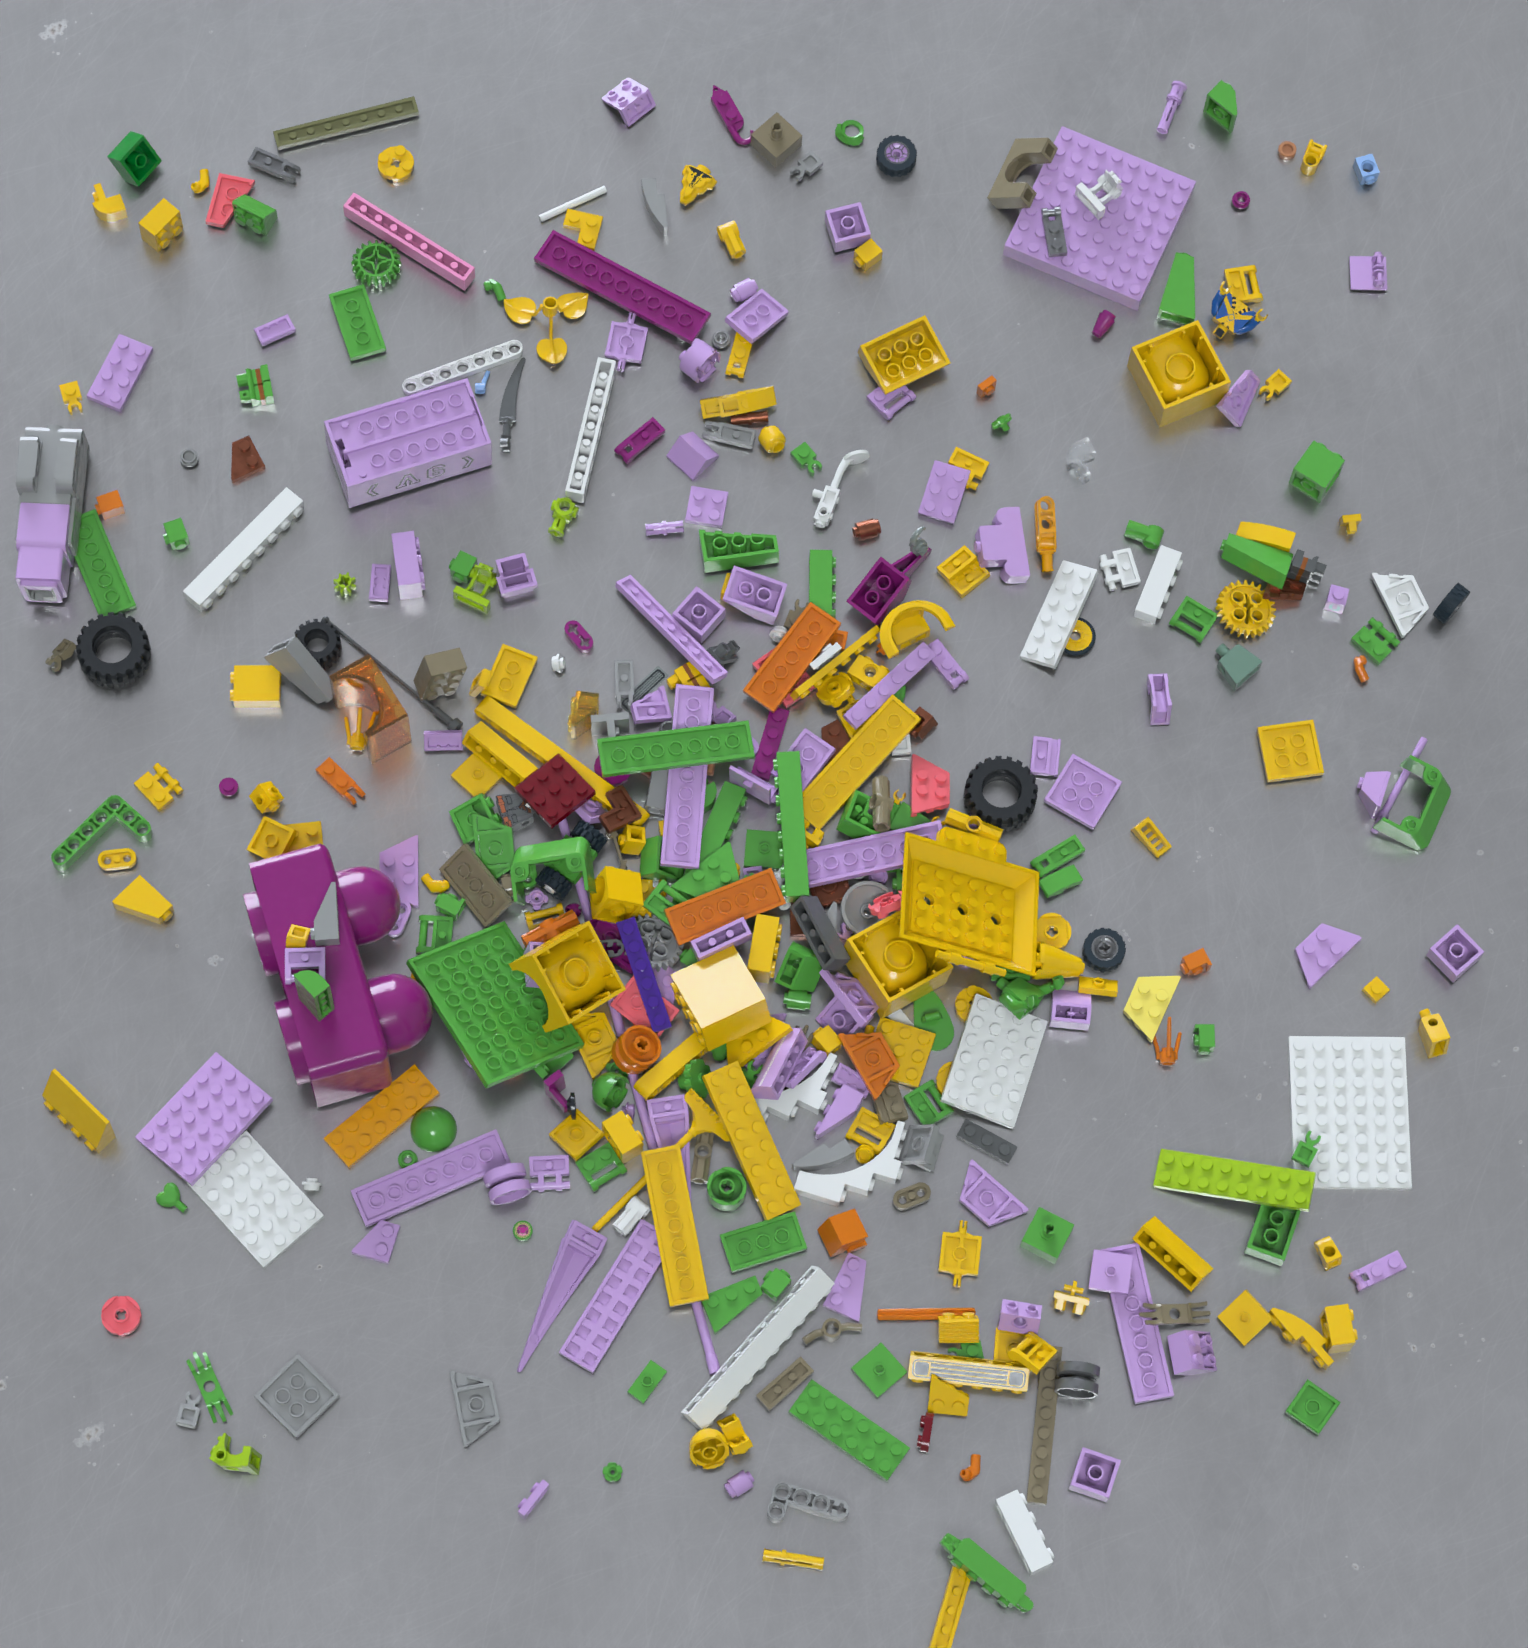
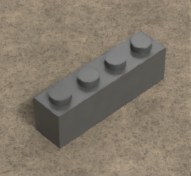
[790,896,851,971]

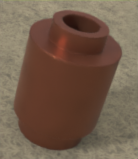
[852,518,881,541]

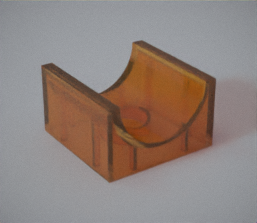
[329,654,412,764]

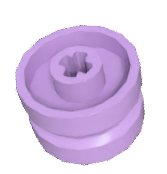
[483,1163,532,1205]

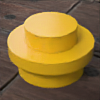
[855,1144,875,1164]

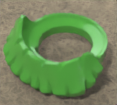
[835,120,864,146]

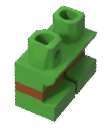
[236,364,274,407]

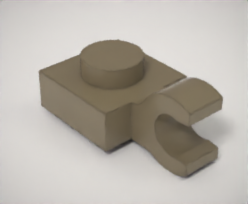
[45,639,76,672]

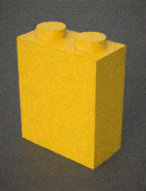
[230,665,281,708]

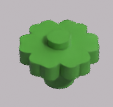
[678,1059,711,1099]

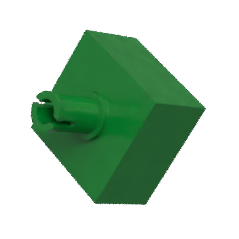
[107,131,162,187]

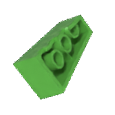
[699,529,779,573]

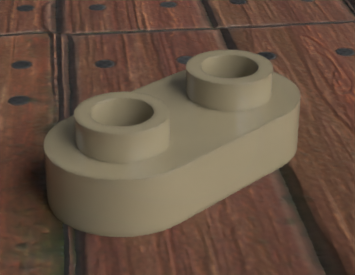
[893,1182,931,1211]

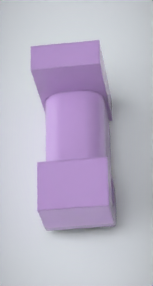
[1146,673,1172,725]

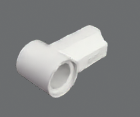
[613,1195,651,1237]

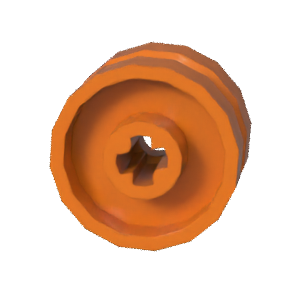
[611,1025,662,1074]

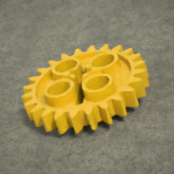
[1215,580,1276,639]

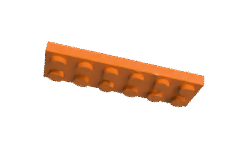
[743,602,841,713]
[664,868,786,946]

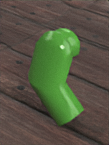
[483,279,507,302]

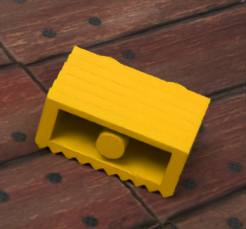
[938,1312,979,1343]

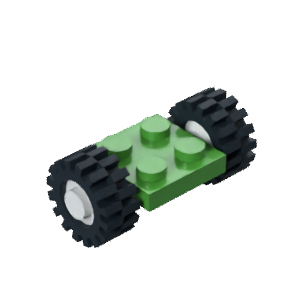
[535,820,607,901]

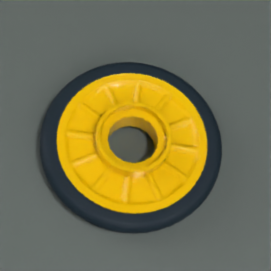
[1064,617,1096,656]

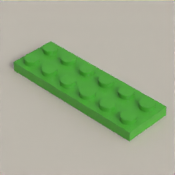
[74,509,137,616]
[788,1379,910,1481]

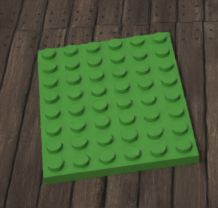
[406,921,585,1089]

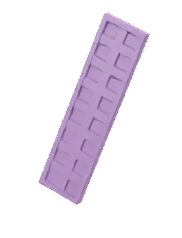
[559,1219,661,1374]

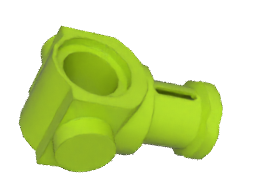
[548,497,579,538]

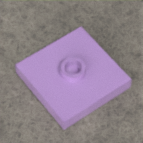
[1088,1249,1133,1295]

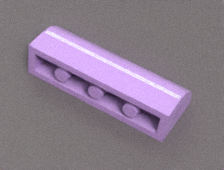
[751,1028,808,1100]

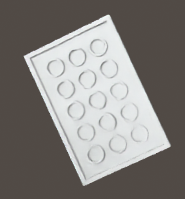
[940,993,1048,1129]
[186,1130,324,1269]

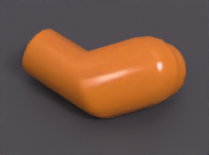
[1353,655,1369,683]
[960,1454,981,1481]

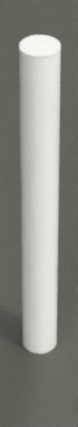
[539,186,607,222]

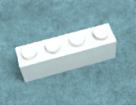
[1133,545,1183,624]
[994,1490,1054,1576]

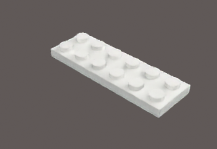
[1020,560,1098,669]

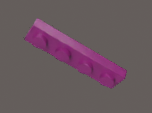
[751,708,790,782]

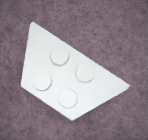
[1371,573,1429,639]

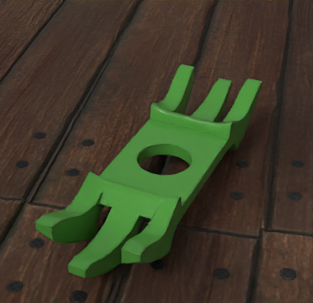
[186,1351,234,1423]

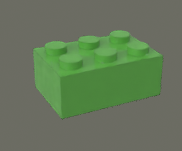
[1244,1204,1301,1266]

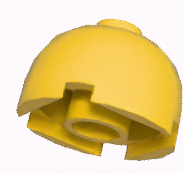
[689,1428,729,1469]

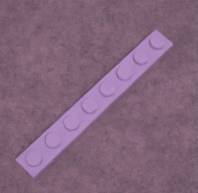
[615,575,728,685]

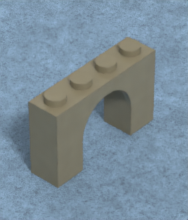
[987,138,1058,209]

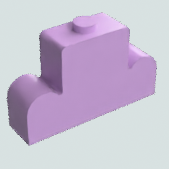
[974,507,1030,584]

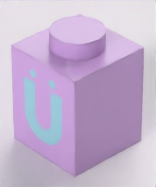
[1324,584,1349,614]

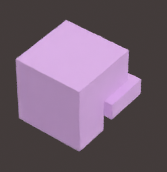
[496,553,538,598]

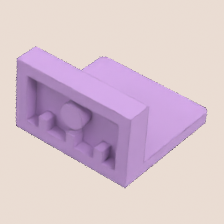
[602,78,656,126]

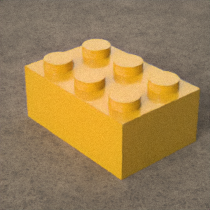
[747,914,783,984]

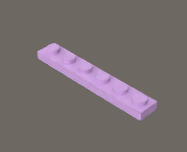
[842,641,936,730]

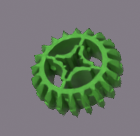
[351,239,402,289]

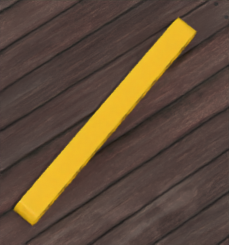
[474,696,650,827]

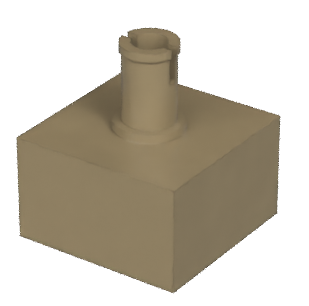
[750,112,802,168]

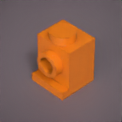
[1180,948,1212,976]

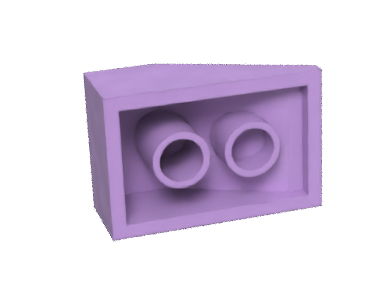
[722,566,787,625]

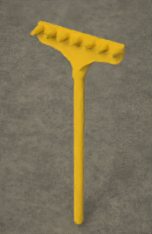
[592,1088,730,1232]

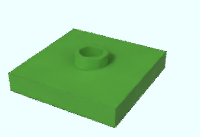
[744,829,783,870]
[851,1342,907,1399]
[1285,1379,1341,1435]

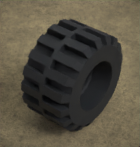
[295,619,342,670]

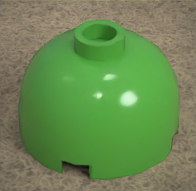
[592,1072,629,1112]

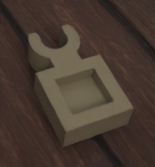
[783,599,809,630]

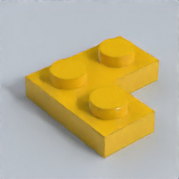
[563,208,603,251]

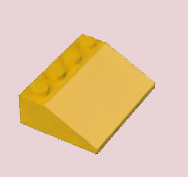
[857,315,951,395]
[42,1068,116,1154]

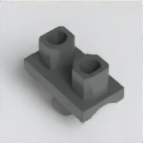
[706,640,740,667]

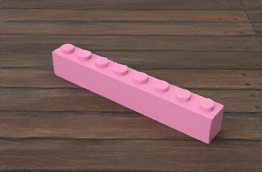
[343,193,475,291]

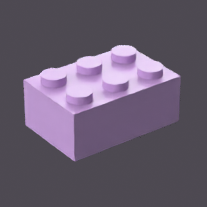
[391,531,426,600]

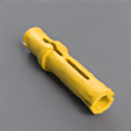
[762,1548,824,1570]

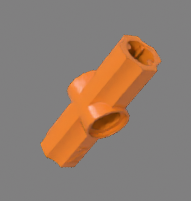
[521,910,580,948]

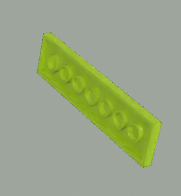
[1153,1149,1316,1212]

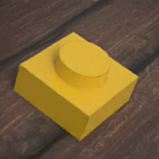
[1362,976,1390,1004]

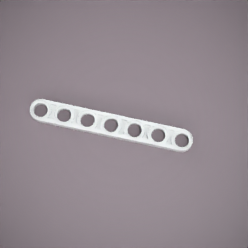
[402,340,523,396]

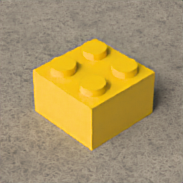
[138,198,183,252]
[602,1110,644,1164]
[1319,1304,1358,1354]

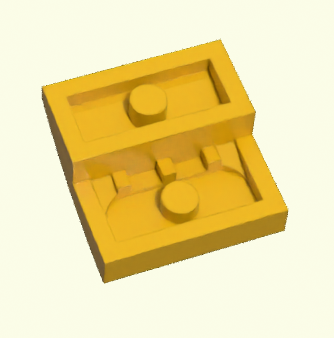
[936,545,990,598]

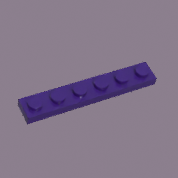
[616,917,672,1033]

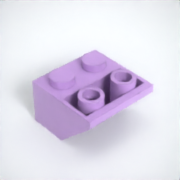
[1049,989,1092,1031]
[1167,1330,1217,1376]

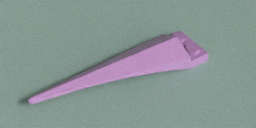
[646,1094,691,1201]
[517,1220,608,1372]

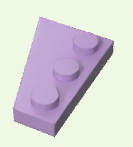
[1216,370,1261,427]
[823,1253,866,1323]

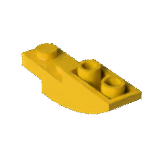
[700,386,777,419]
[1269,1308,1334,1371]

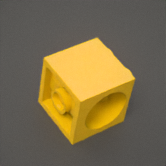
[590,866,644,923]

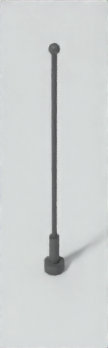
[322,616,463,730]

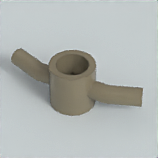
[802,1318,862,1345]

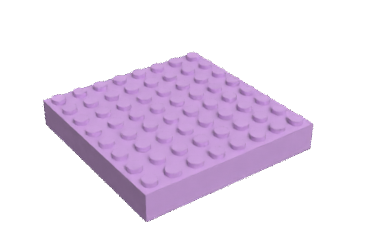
[1003,126,1196,311]

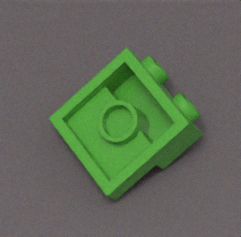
[449,793,503,845]

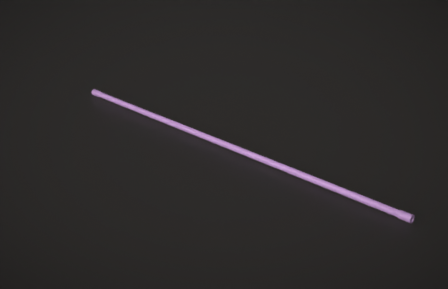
[558,818,720,1375]

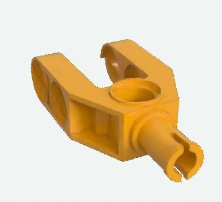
[1034,496,1057,572]

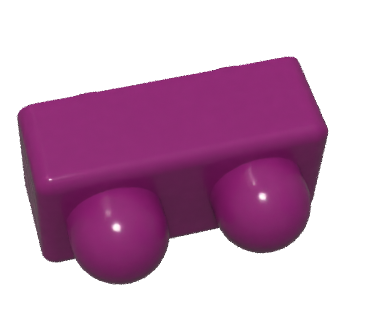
[243,844,433,1108]

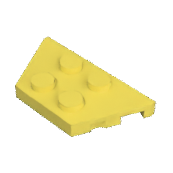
[1123,976,1181,1043]

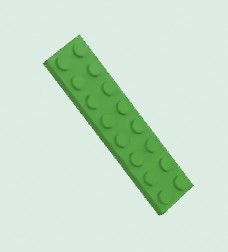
[597,720,755,777]

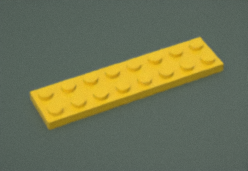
[802,694,921,830]
[701,1061,801,1221]
[641,1144,709,1307]

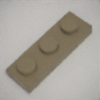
[756,1356,814,1411]

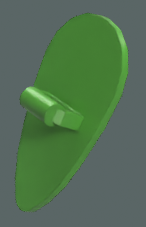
[914,991,954,1051]

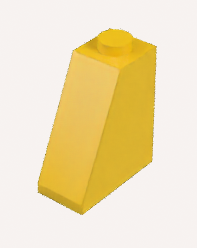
[112,875,174,924]

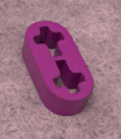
[564,620,593,653]

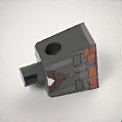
[496,793,535,832]

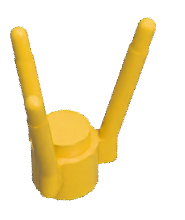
[344,707,377,750]

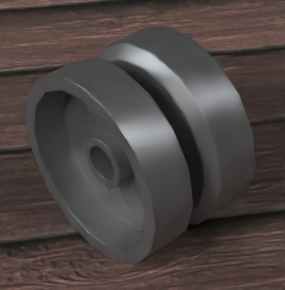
[1054,1361,1100,1399]

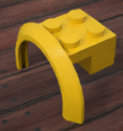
[880,600,956,659]

